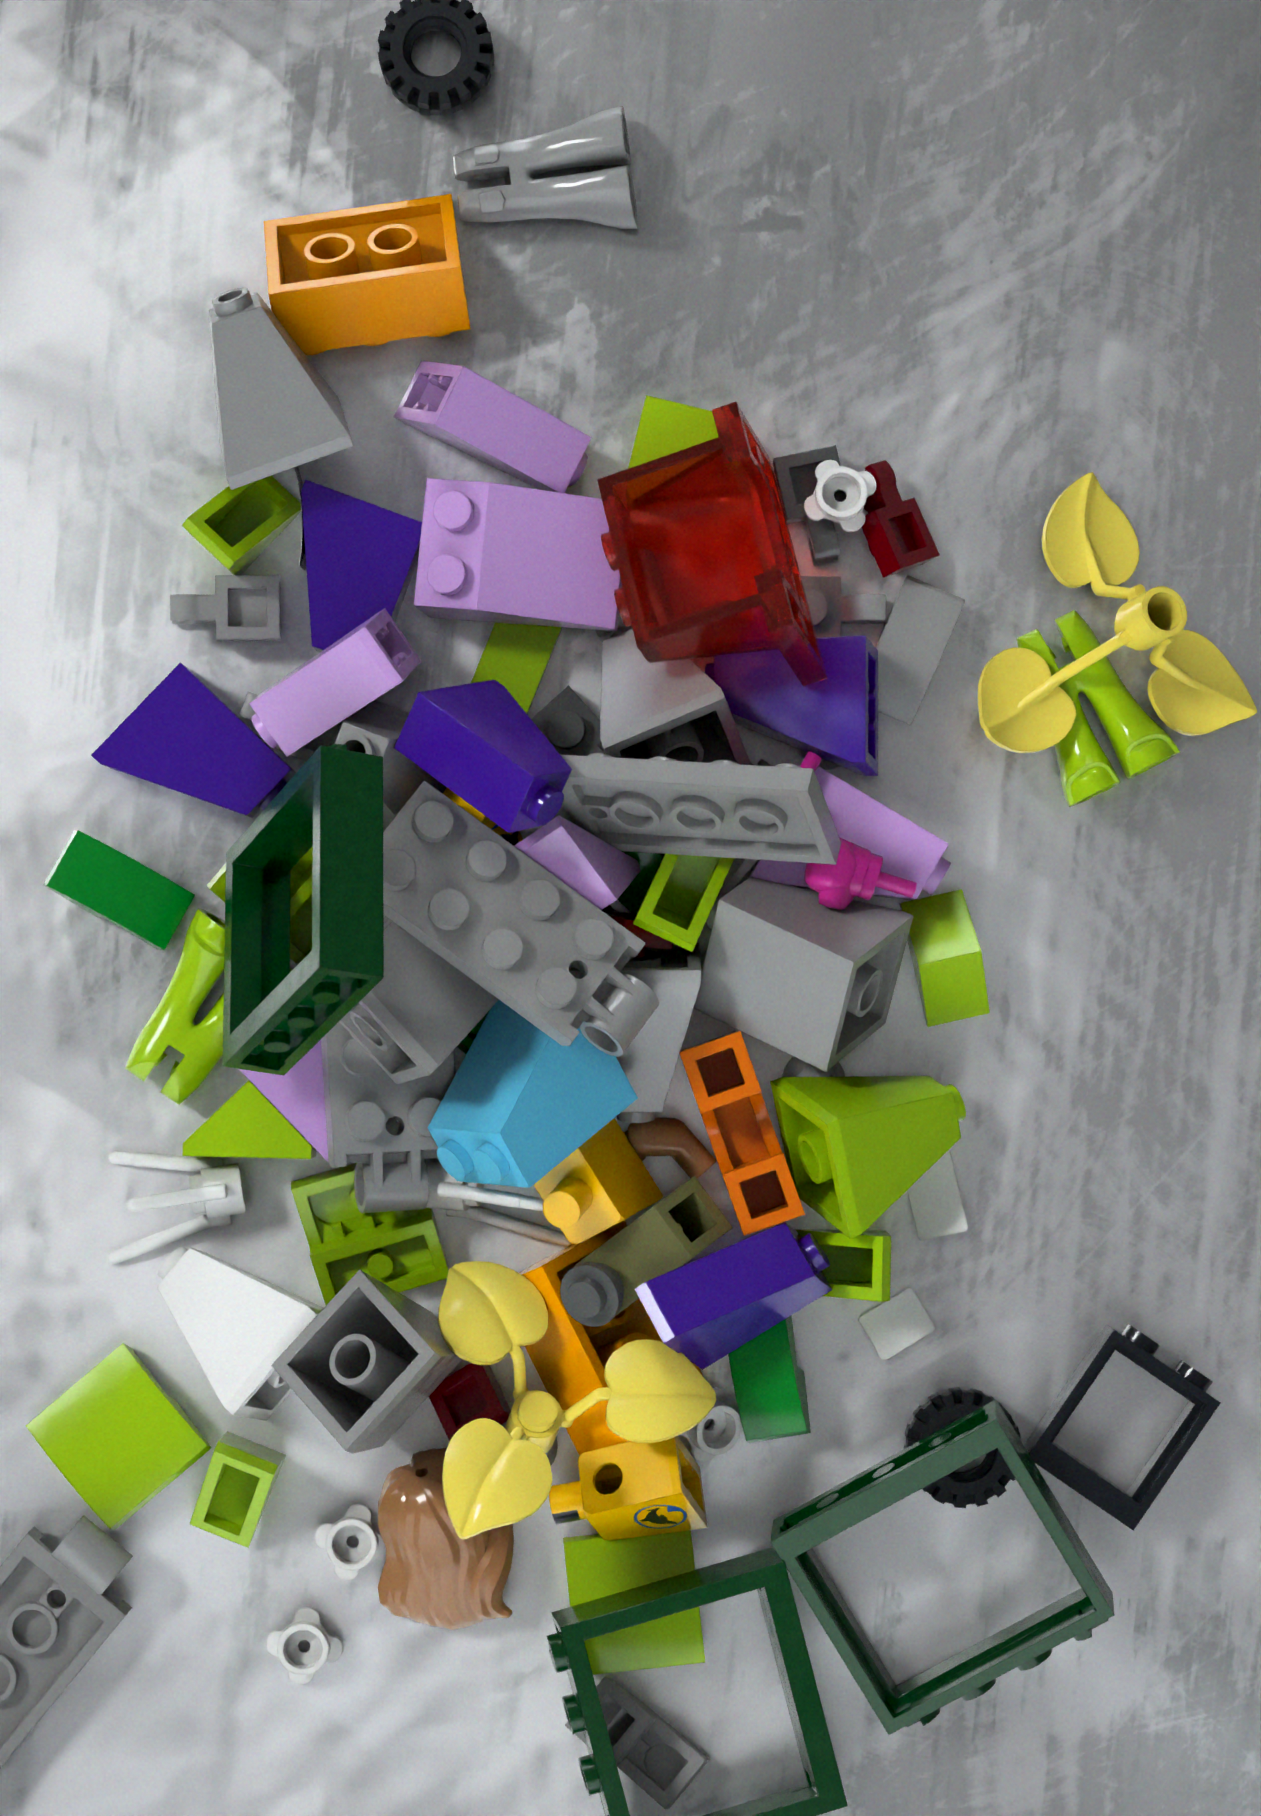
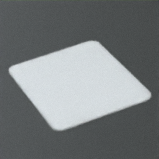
[858,1287,936,1360]

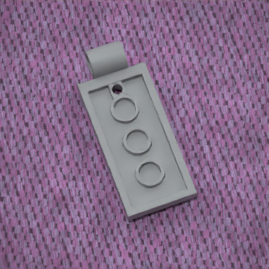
[519,753,841,865]
[383,780,659,1057]
[321,915,455,1213]
[0,1515,133,1768]

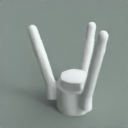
[107,1151,246,1264]
[427,1158,572,1247]

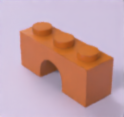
[679,1030,805,1236]

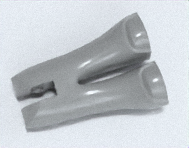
[453,106,638,229]

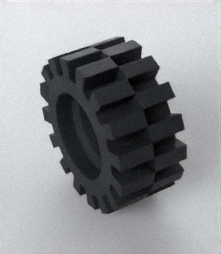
[378,0,494,115]
[904,1387,1021,1508]

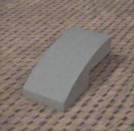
[876,575,965,725]
[565,1676,710,1810]

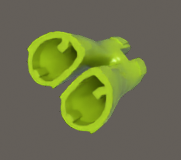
[1016,609,1180,807]
[125,908,293,1105]

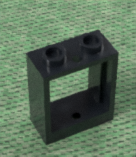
[1024,1324,1221,1531]

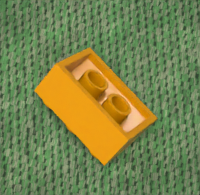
[264,194,471,355]
[519,1220,704,1455]

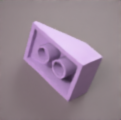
[414,478,629,631]

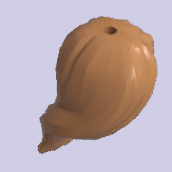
[378,1448,514,1630]

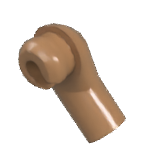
[624,1117,717,1178]

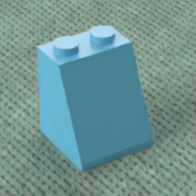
[428,1000,638,1188]

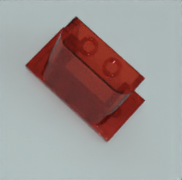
[597,402,827,686]

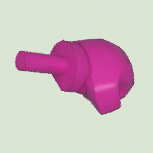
[804,837,917,910]

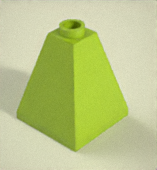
[770,1076,966,1239]

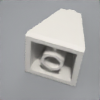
[157,1246,323,1421]

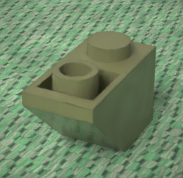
[575,1176,733,1314]

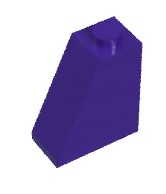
[301,479,422,652]
[705,635,878,776]
[91,663,297,818]
[394,680,572,833]
[635,1222,833,1370]

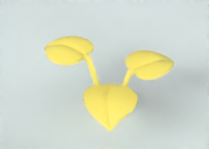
[978,472,1257,753]
[438,1261,717,1540]

